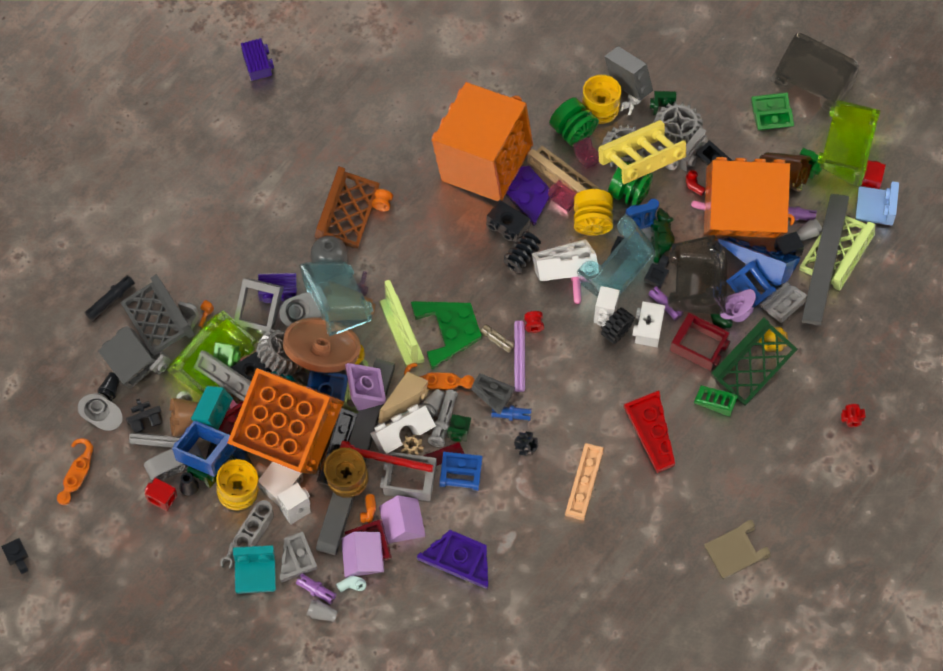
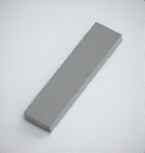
[194,351,251,401]

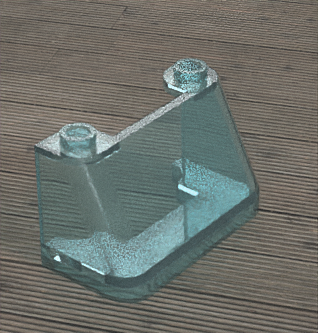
[577,214,654,297]
[299,262,374,337]

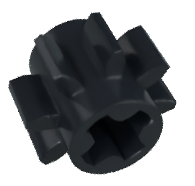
[514,431,538,456]

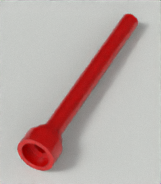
[340,441,434,472]

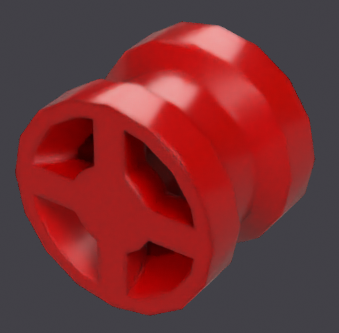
[524,311,544,333]

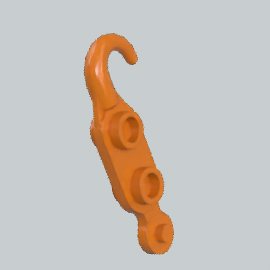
[404,363,475,390]
[57,438,93,505]

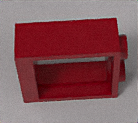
[670,313,731,371]

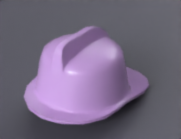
[719,289,756,322]

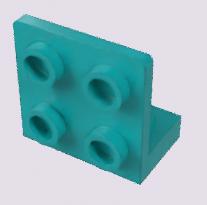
[233,545,276,594]

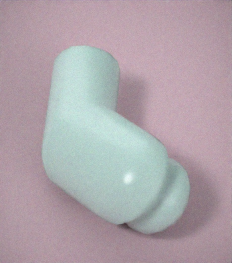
[336,576,367,593]

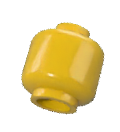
[759,327,788,352]

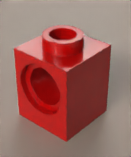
[861,160,886,189]
[145,478,178,511]

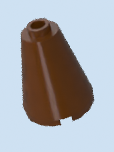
[759,152,812,192]

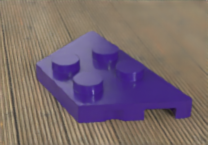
[506,165,552,226]
[417,530,488,589]

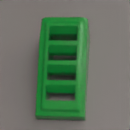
[694,385,738,417]

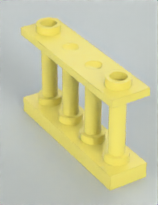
[598,120,686,184]

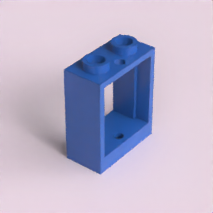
[172,420,237,477]

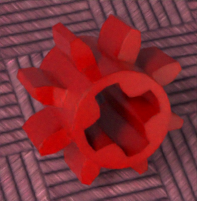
[841,404,866,427]

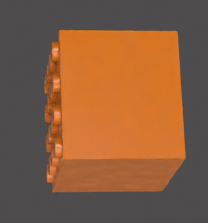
[431,82,533,201]
[704,157,795,238]
[227,368,344,475]

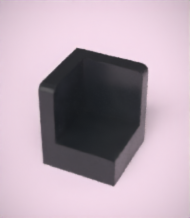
[774,231,804,257]

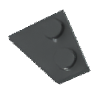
[471,373,515,415]

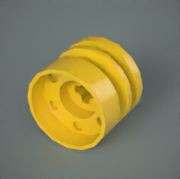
[582,75,621,124]
[574,189,613,236]
[216,459,258,511]

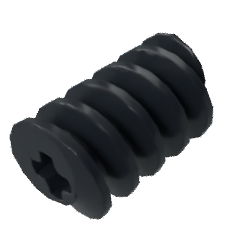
[504,231,541,274]

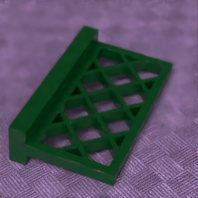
[711,317,798,406]

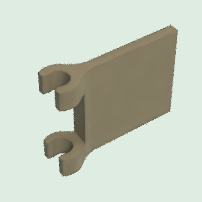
[704,519,771,579]

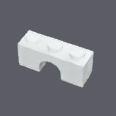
[370,404,436,454]

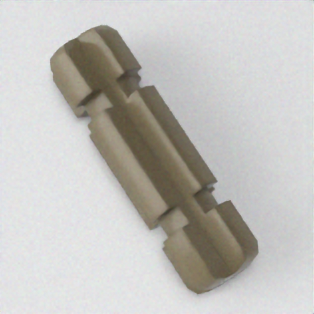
[480,324,515,352]

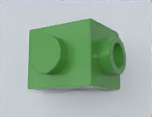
[213,342,241,367]

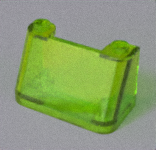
[817,100,881,187]
[166,310,257,396]

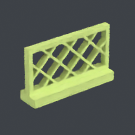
[799,216,875,291]
[379,280,424,367]

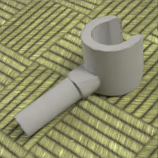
[220,542,234,569]

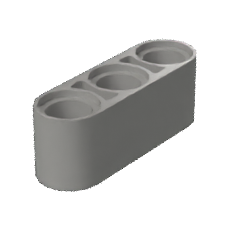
[144,443,204,482]
[233,500,274,547]

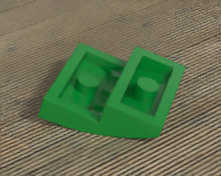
[751,92,794,131]

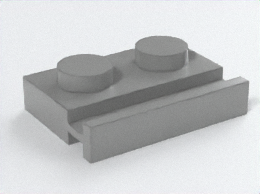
[680,128,707,172]
[761,281,807,323]

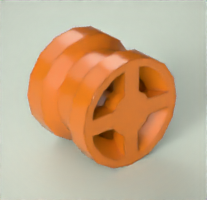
[372,189,393,212]

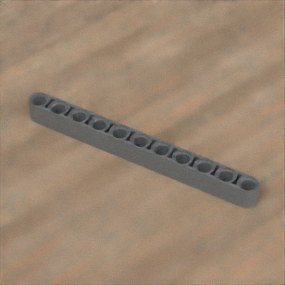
[316,358,395,555]

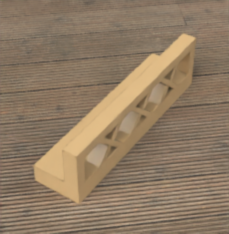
[527,146,599,197]

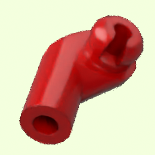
[685,170,705,196]

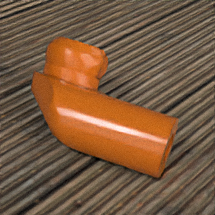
[360,494,376,523]

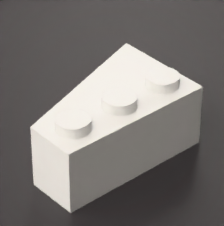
[532,239,600,281]

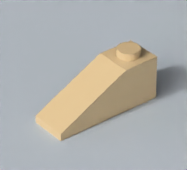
[379,371,429,423]

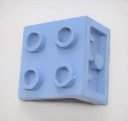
[855,181,899,226]

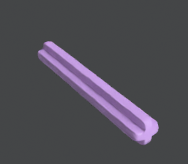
[514,321,525,392]

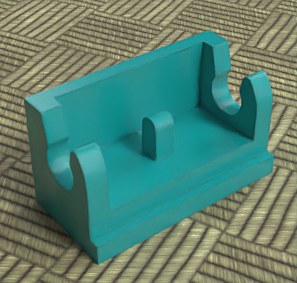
[191,386,233,430]

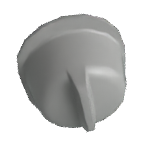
[279,292,324,327]
[78,393,123,431]

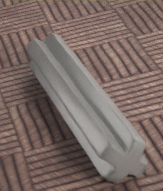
[129,432,181,448]

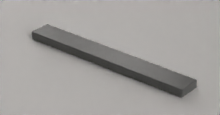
[802,194,849,325]

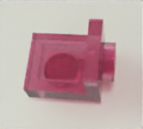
[573,137,600,169]
[548,180,576,212]

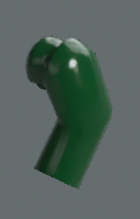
[709,306,733,329]

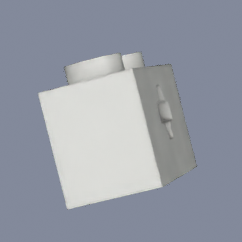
[594,286,620,327]
[632,301,665,347]
[277,483,311,525]

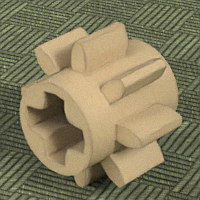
[400,435,424,455]

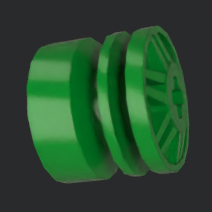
[549,97,599,147]
[608,161,653,206]

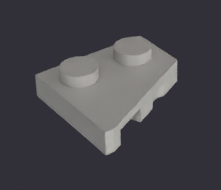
[280,531,318,583]

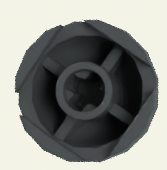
[311,236,348,274]

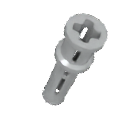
[428,390,458,447]

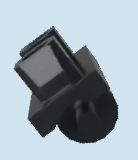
[126,398,162,433]

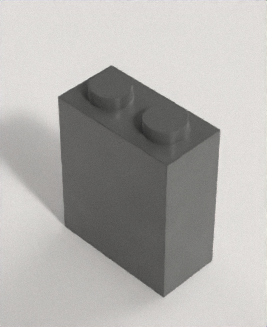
[604,46,653,101]
[98,326,157,388]

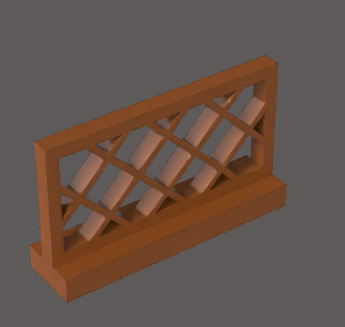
[314,166,380,249]

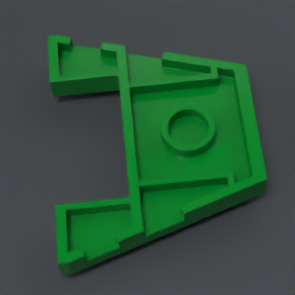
[411,301,482,369]

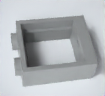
[233,278,284,334]
[380,452,437,502]

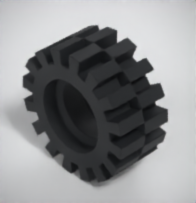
[601,307,635,344]

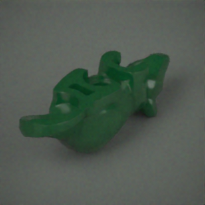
[651,208,675,264]

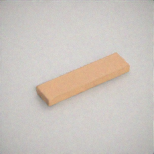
[565,443,604,521]

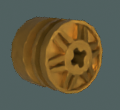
[324,448,369,498]

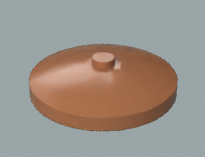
[283,317,361,373]

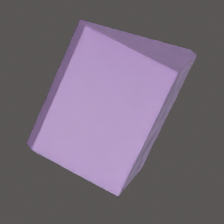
[345,363,386,411]
[379,495,426,544]
[341,532,384,578]

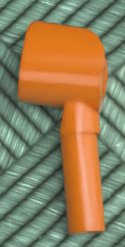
[198,300,214,328]

